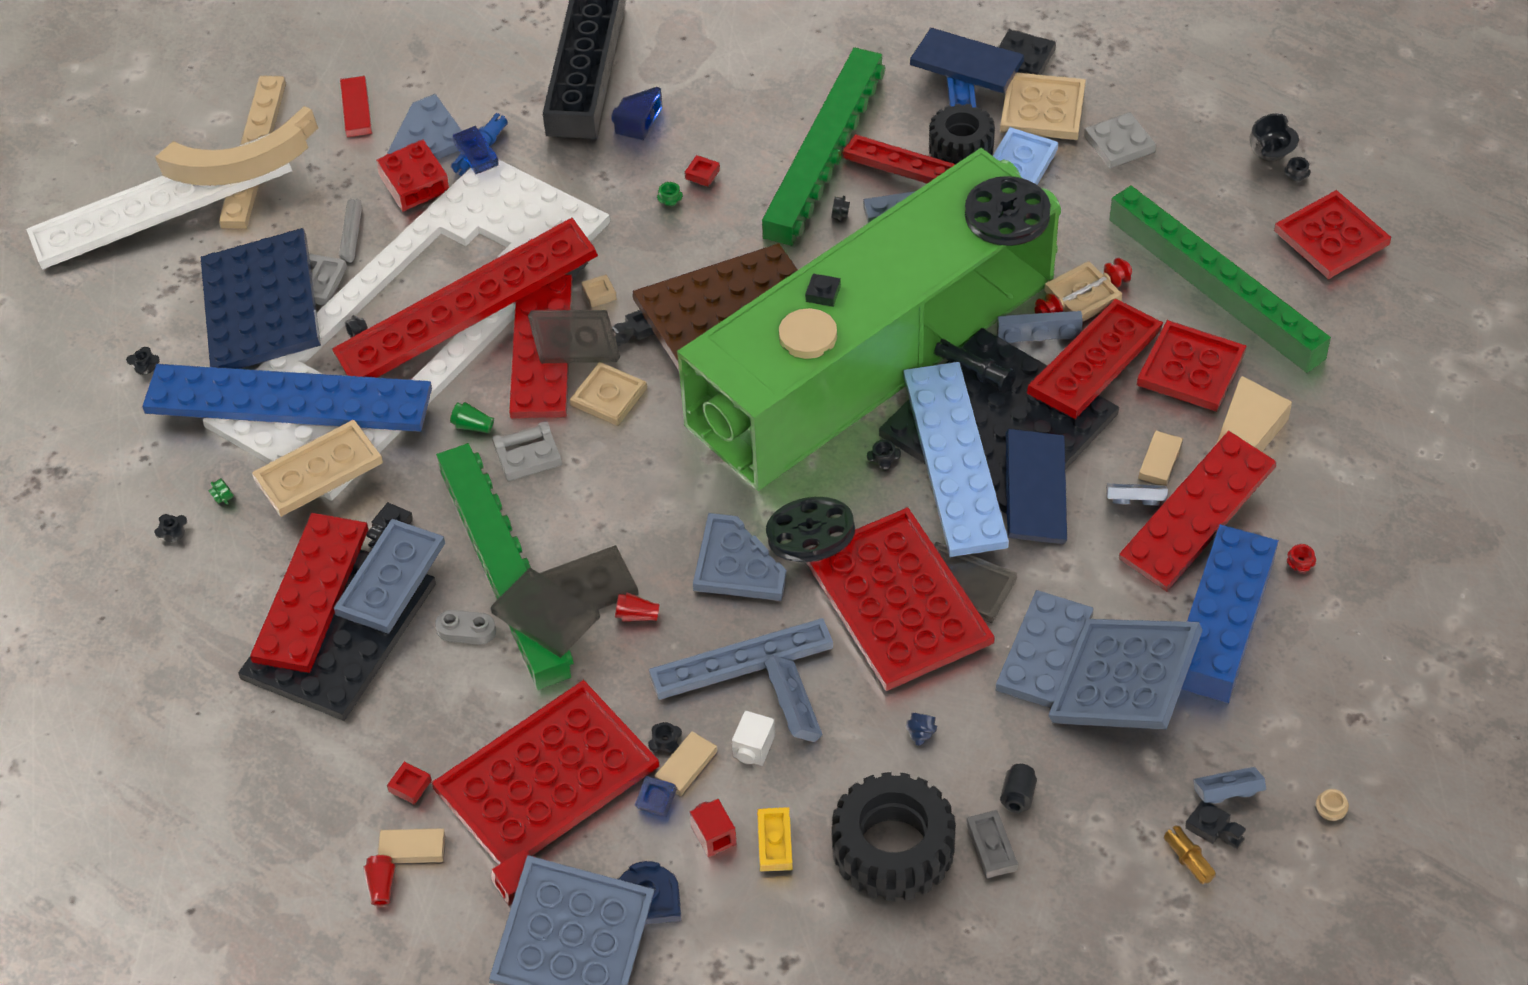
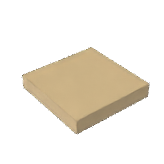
[569,362,647,426]

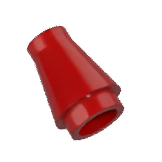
[615,592,660,622]
[363,855,396,906]

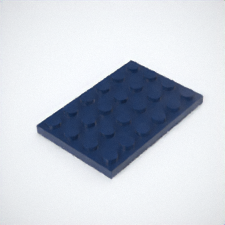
[200,228,321,369]

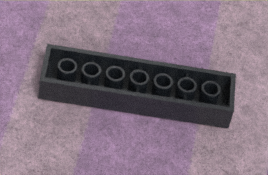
[542,0,626,139]

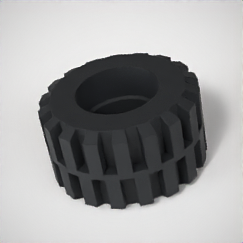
[929,104,995,164]

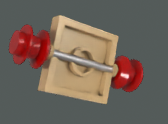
[1034,257,1132,322]

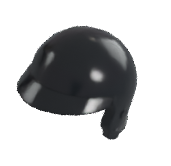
[1249,113,1299,161]

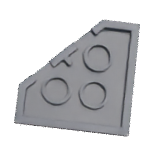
[387,94,469,160]
[693,513,787,601]

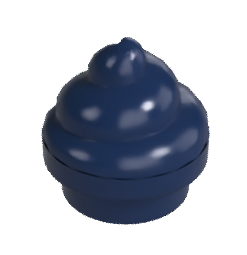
[906,713,937,746]

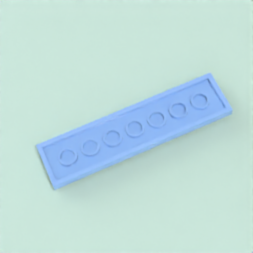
[904,362,1009,557]

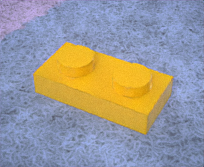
[757,807,793,872]

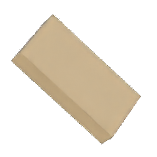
[1138,430,1183,486]
[655,731,718,797]
[378,828,445,863]

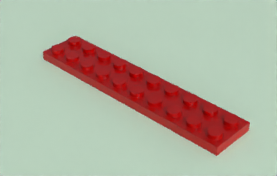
[332,217,598,378]

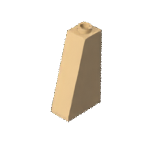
[1216,376,1292,452]

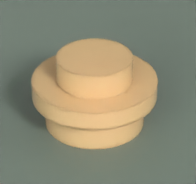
[1315,789,1349,821]

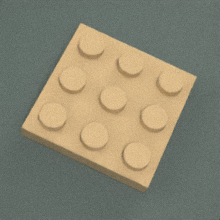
[1000,73,1086,140]

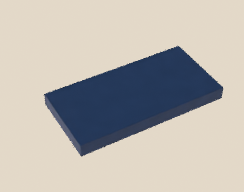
[910,27,1024,94]
[1005,429,1067,544]

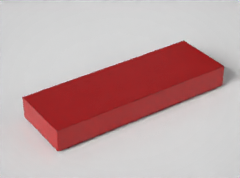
[340,76,372,137]

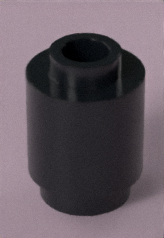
[1000,763,1037,813]

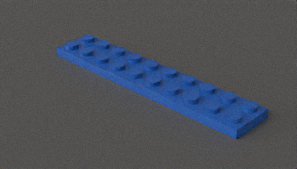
[142,364,432,432]

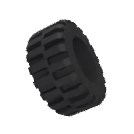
[831,772,956,901]

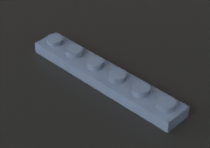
[649,618,833,700]

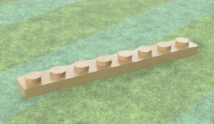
[219,76,286,229]

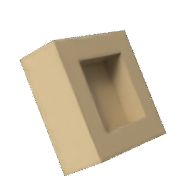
[581,274,617,308]

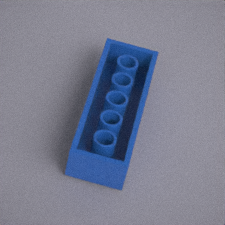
[1181,524,1279,703]

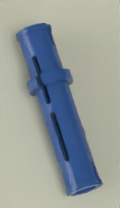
[451,113,508,176]

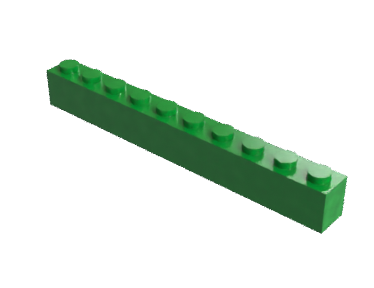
[762,47,885,246]
[1109,185,1331,373]
[436,443,574,690]

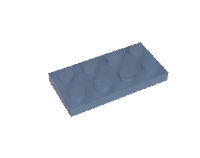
[334,519,445,634]
[996,590,1094,708]

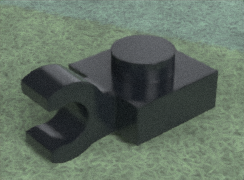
[612,310,655,346]
[366,502,413,548]
[1185,800,1246,849]

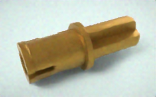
[1164,825,1216,884]

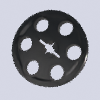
[965,176,1051,246]
[766,497,855,562]

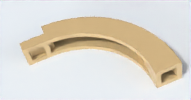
[155,106,318,186]

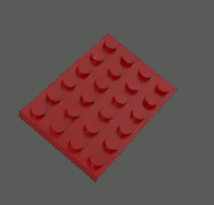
[806,507,995,691]
[431,680,660,865]

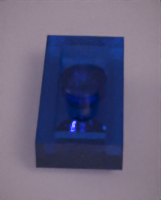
[452,125,499,175]

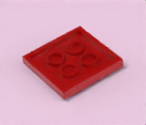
[1274,190,1392,279]
[1136,320,1247,412]

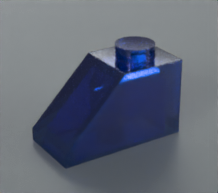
[611,87,663,140]

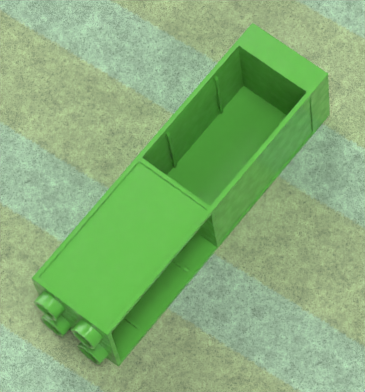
[677,148,1061,491]

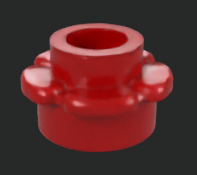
[1286,544,1316,572]

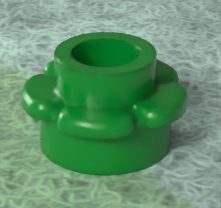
[657,182,683,206]
[208,478,235,505]

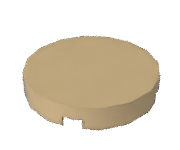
[779,308,837,359]

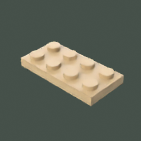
[252,420,383,517]

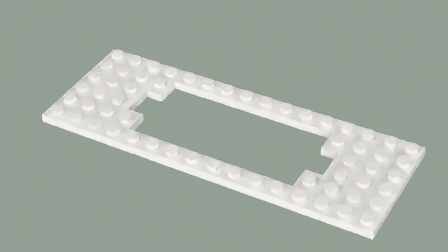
[203,153,610,501]

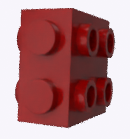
[376,139,449,212]

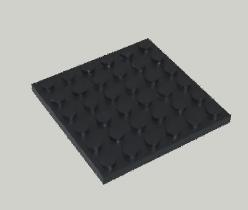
[879,328,1119,514]

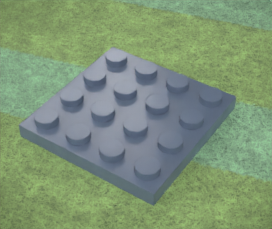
[1048,619,1203,730]
[489,855,654,985]

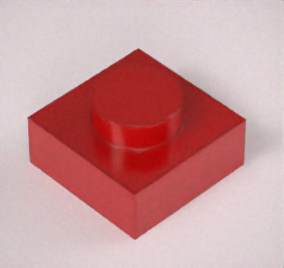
[685,155,720,187]
[386,762,432,805]

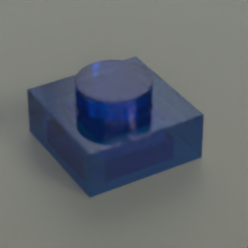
[635,776,677,817]

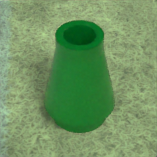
[450,402,494,434]

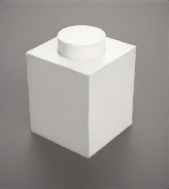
[732,710,775,766]

